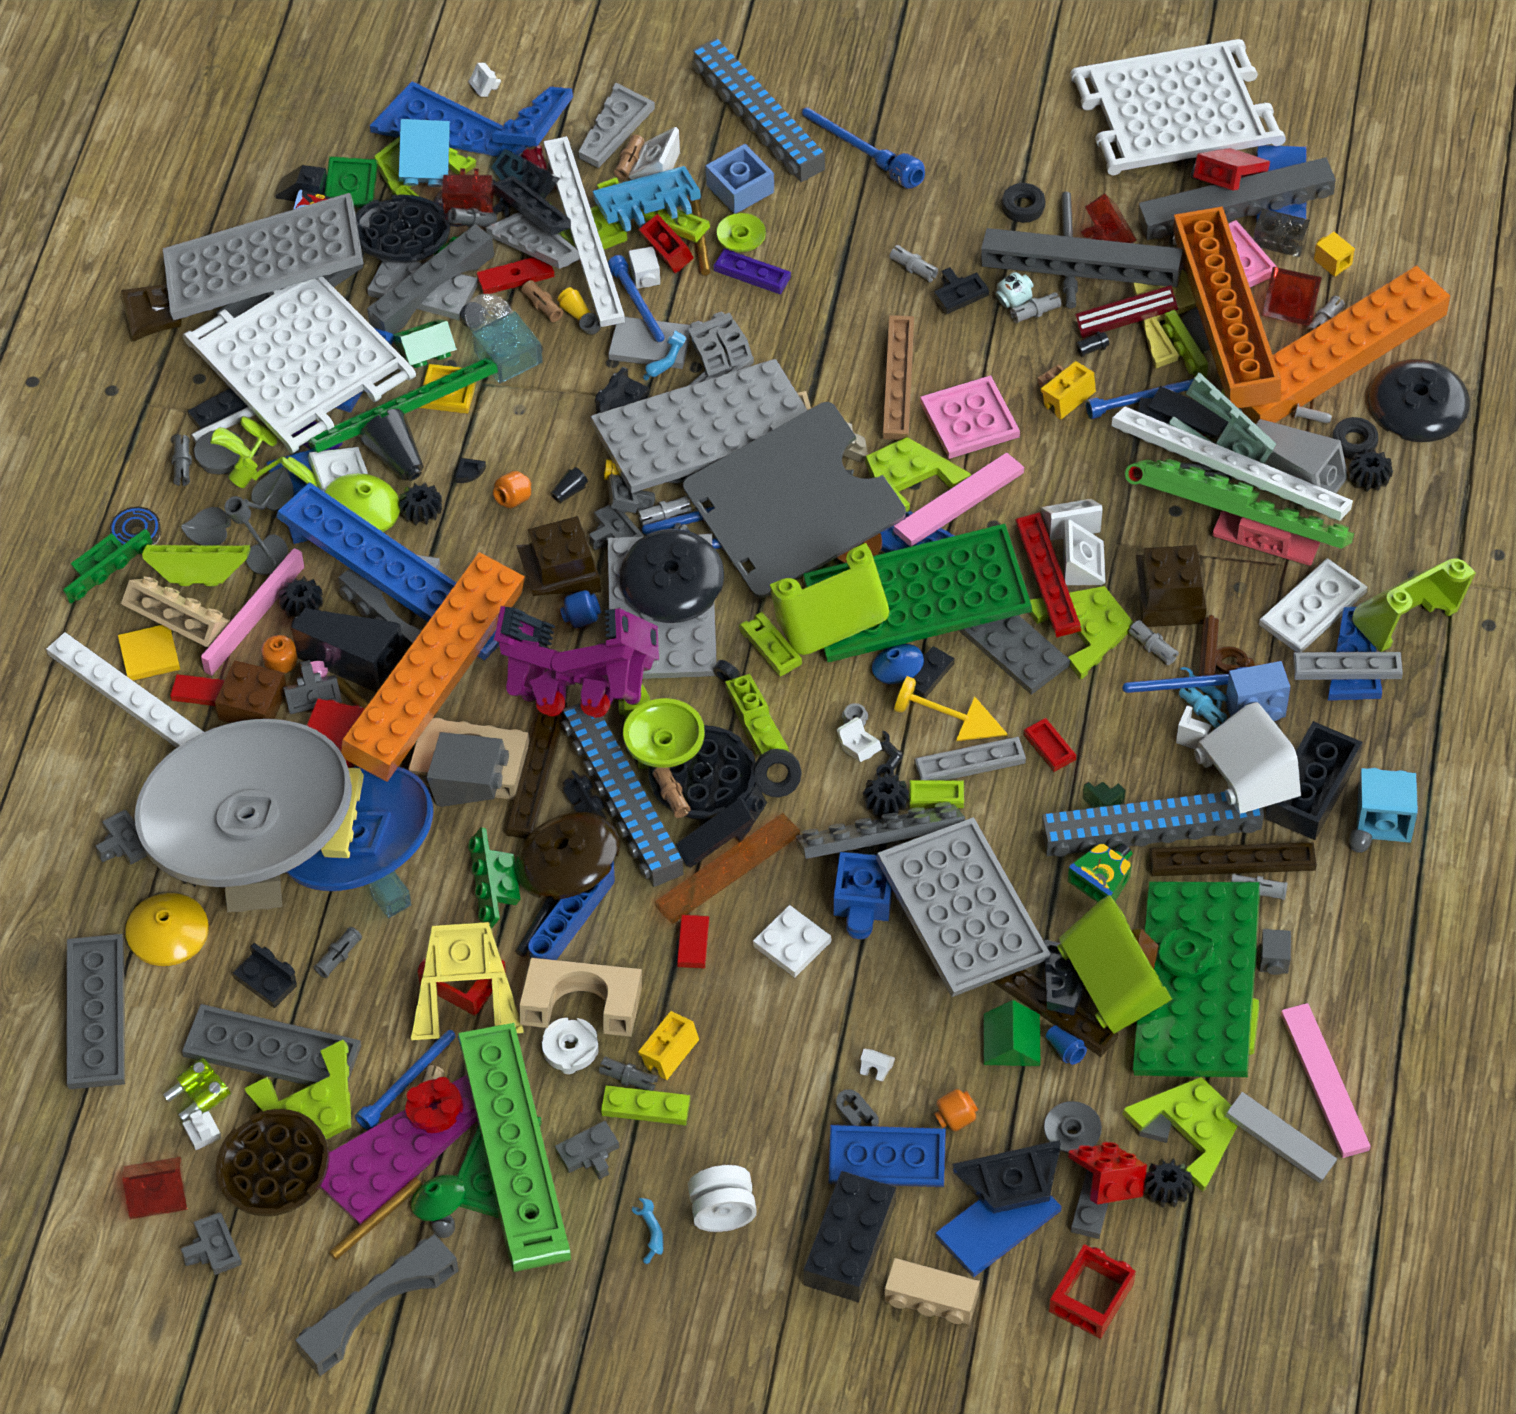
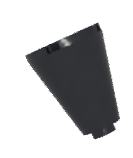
[360,409,424,481]

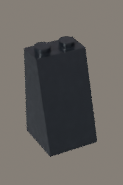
[291,608,405,693]

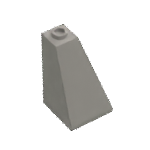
[1256,419,1348,494]

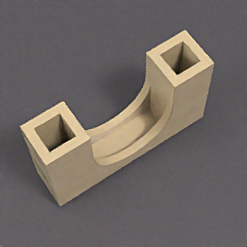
[409,718,529,800]
[520,958,642,1037]

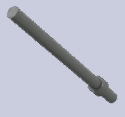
[1061,192,1078,308]

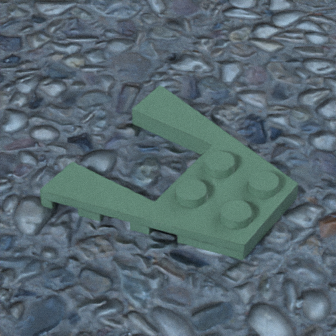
[1168,373,1277,464]

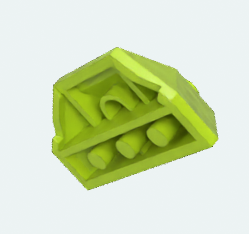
[142,545,251,586]

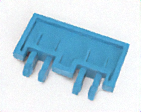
[593,166,701,232]

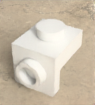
[837,717,882,762]

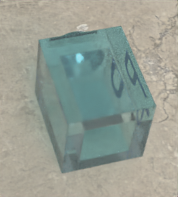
[369,871,411,918]

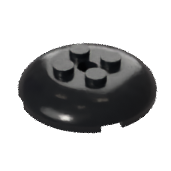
[355,195,450,263]
[1368,359,1470,442]
[619,529,724,623]
[648,725,756,819]

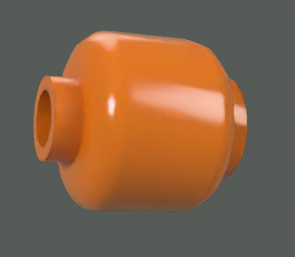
[493,471,531,508]
[262,635,298,674]
[934,1089,978,1132]

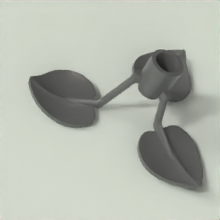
[181,467,294,575]

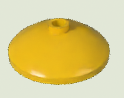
[125,893,209,966]

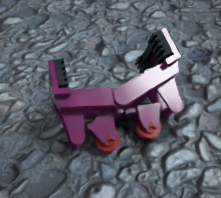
[494,606,659,718]

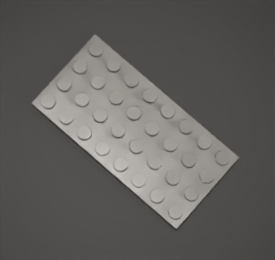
[163,193,364,320]
[591,359,808,493]

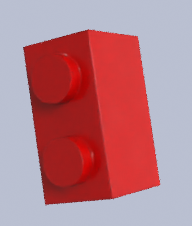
[639,214,694,274]

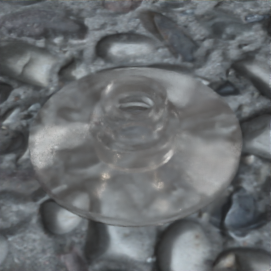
[465,294,514,339]

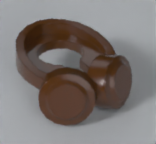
[1216,646,1255,674]

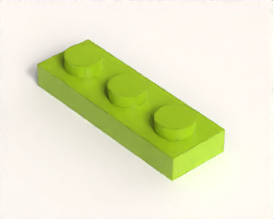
[1163,310,1208,379]
[601,1086,690,1125]

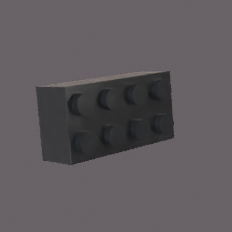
[1265,721,1363,840]
[804,1171,896,1303]

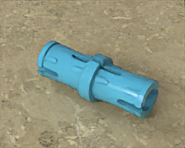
[1179,687,1227,728]

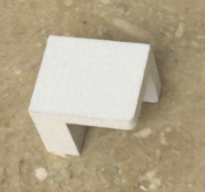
[1176,706,1211,749]

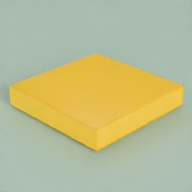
[419,364,476,414]
[118,625,180,681]

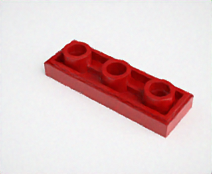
[476,257,555,295]

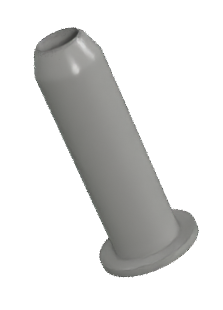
[1294,403,1332,423]

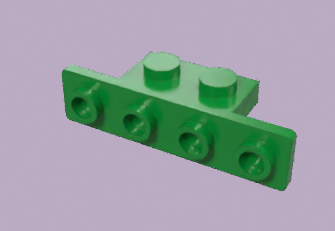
[63,529,152,604]
[468,827,521,929]

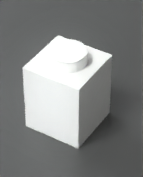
[629,246,660,289]

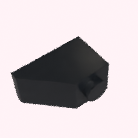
[275,165,327,202]

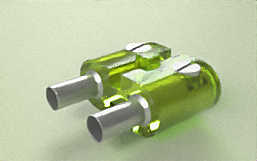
[163,1057,231,1122]

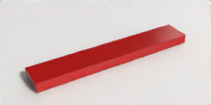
[1015,512,1082,638]

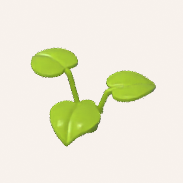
[210,416,318,488]

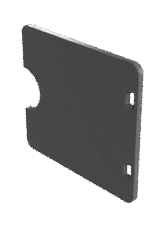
[683,402,906,598]

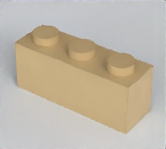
[885,1258,980,1325]

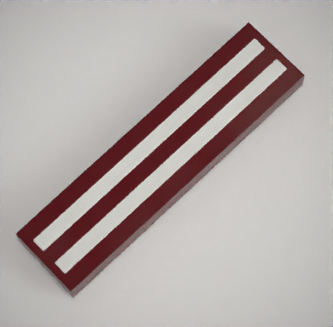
[1075,285,1179,338]

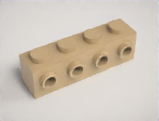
[121,576,230,647]

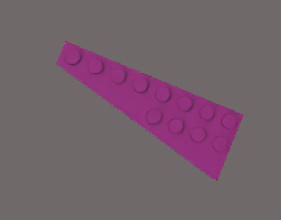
[320,1070,527,1225]

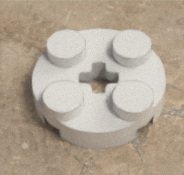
[542,1018,599,1074]

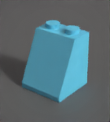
[399,119,450,187]
[1356,768,1418,843]

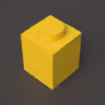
[1314,232,1355,277]

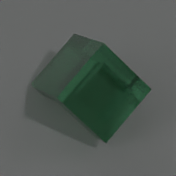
[1082,782,1126,808]

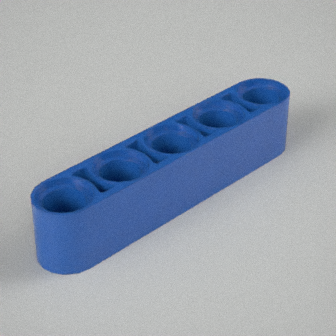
[528,861,615,961]

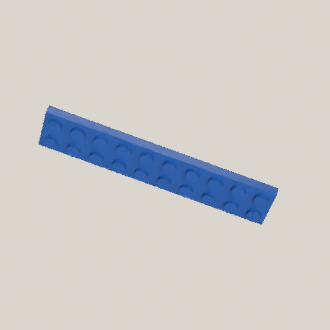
[277,482,499,661]

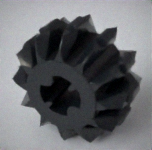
[1349,448,1393,492]
[399,482,442,526]
[279,576,323,618]
[863,771,909,817]
[1144,1158,1193,1208]

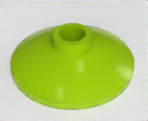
[717,213,766,252]

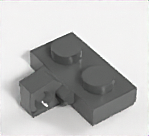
[607,474,655,513]
[589,505,644,550]
[283,660,342,715]
[95,810,147,864]
[555,1121,619,1180]
[181,1213,242,1275]

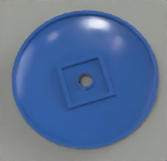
[286,766,433,891]

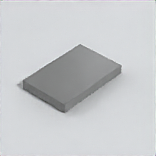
[609,317,690,369]

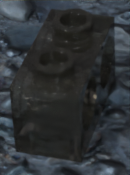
[1253,208,1310,257]

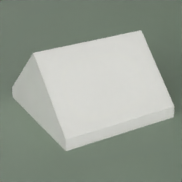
[629,127,680,180]
[1041,499,1102,541]
[1063,519,1105,585]

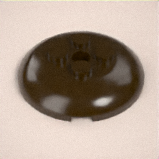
[515,812,620,900]
[216,1109,329,1217]

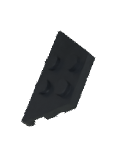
[952,1140,1061,1214]

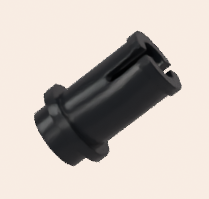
[1076,331,1109,357]

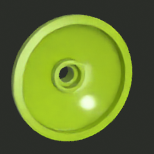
[325,473,400,532]
[623,698,705,768]

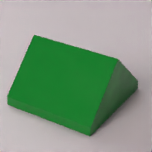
[984,1000,1041,1066]

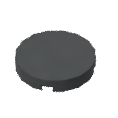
[194,430,244,475]

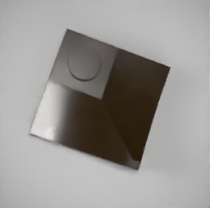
[120,284,182,342]

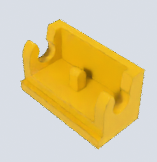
[1041,361,1096,419]
[638,1011,699,1080]

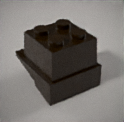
[516,516,601,596]
[1136,545,1207,627]

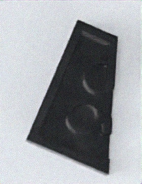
[491,149,561,199]
[1044,939,1086,1015]

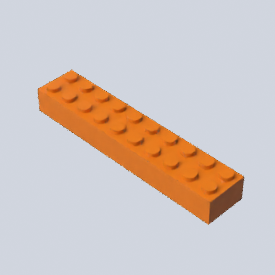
[1174,206,1281,408]
[1225,265,1450,424]
[341,552,525,782]

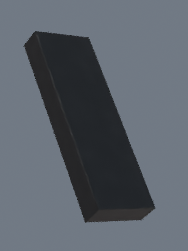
[1149,386,1228,440]
[675,798,756,868]

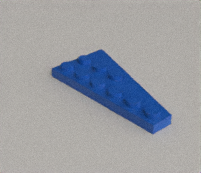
[370,81,527,157]

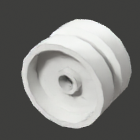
[688,1165,757,1232]

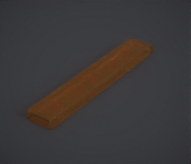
[655,813,800,924]

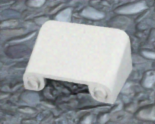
[1194,702,1301,814]

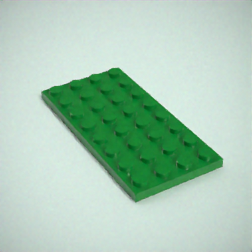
[803,523,1032,663]
[1133,882,1260,1078]

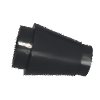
[550,467,588,504]

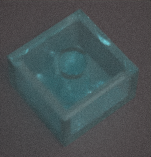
[472,311,543,384]

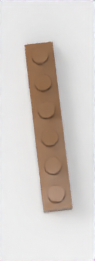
[883,315,914,440]

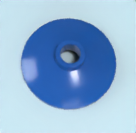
[872,644,924,684]

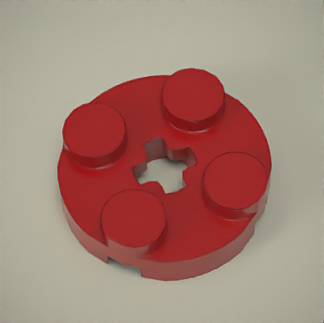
[405,1077,464,1133]

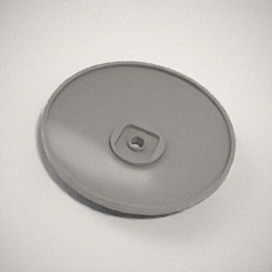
[135,719,352,887]

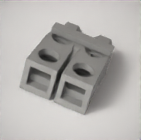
[688,311,753,376]

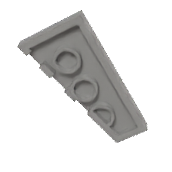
[579,83,655,168]
[486,212,580,269]

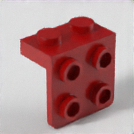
[1068,1142,1147,1205]

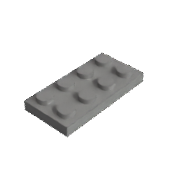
[368,261,478,321]

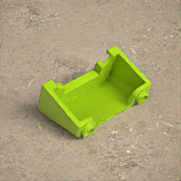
[770,543,889,655]
[1352,558,1476,652]
[1057,895,1172,1034]

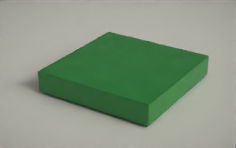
[325,156,378,208]

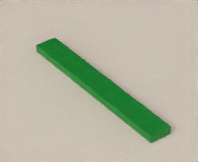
[308,358,498,453]

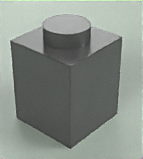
[1260,929,1291,975]

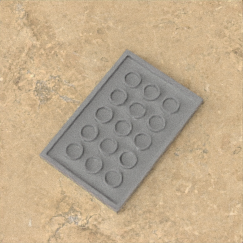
[608,534,716,679]
[876,817,1051,997]

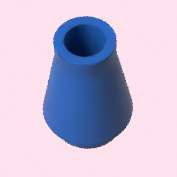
[1046,1026,1087,1065]

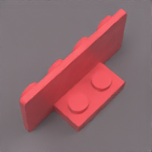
[1213,510,1321,566]

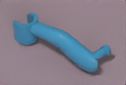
[643,330,686,380]
[1180,667,1228,710]
[632,1198,663,1264]

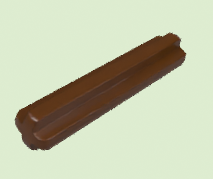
[1199,615,1219,676]

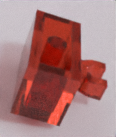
[442,168,494,213]
[1081,193,1137,243]

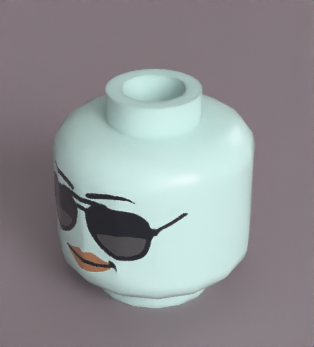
[995,272,1034,308]

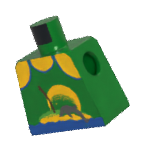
[1067,844,1133,903]

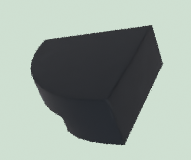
[455,458,486,483]

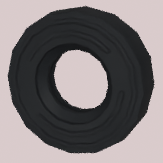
[1002,183,1046,223]
[1332,417,1378,459]
[754,749,802,798]

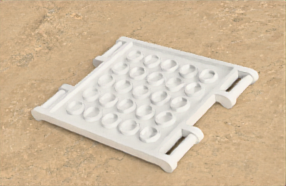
[1070,39,1286,175]
[183,276,416,454]

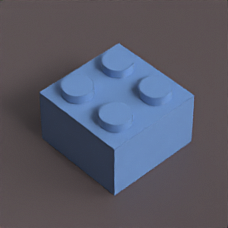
[706,144,774,214]
[1225,661,1290,721]

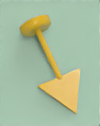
[894,676,1008,741]

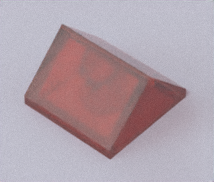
[1262,266,1322,326]
[122,1157,188,1219]

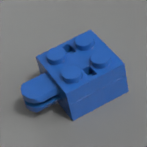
[834,852,893,939]

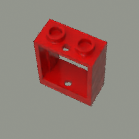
[417,959,506,1016]
[1049,1244,1136,1339]

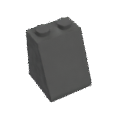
[427,732,509,807]

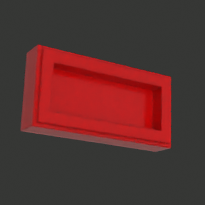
[171,674,225,706]
[1023,718,1076,772]
[678,915,710,969]

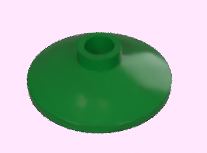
[411,1175,466,1221]

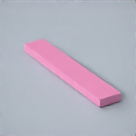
[894,453,1024,547]
[201,548,304,676]
[1281,1003,1370,1158]

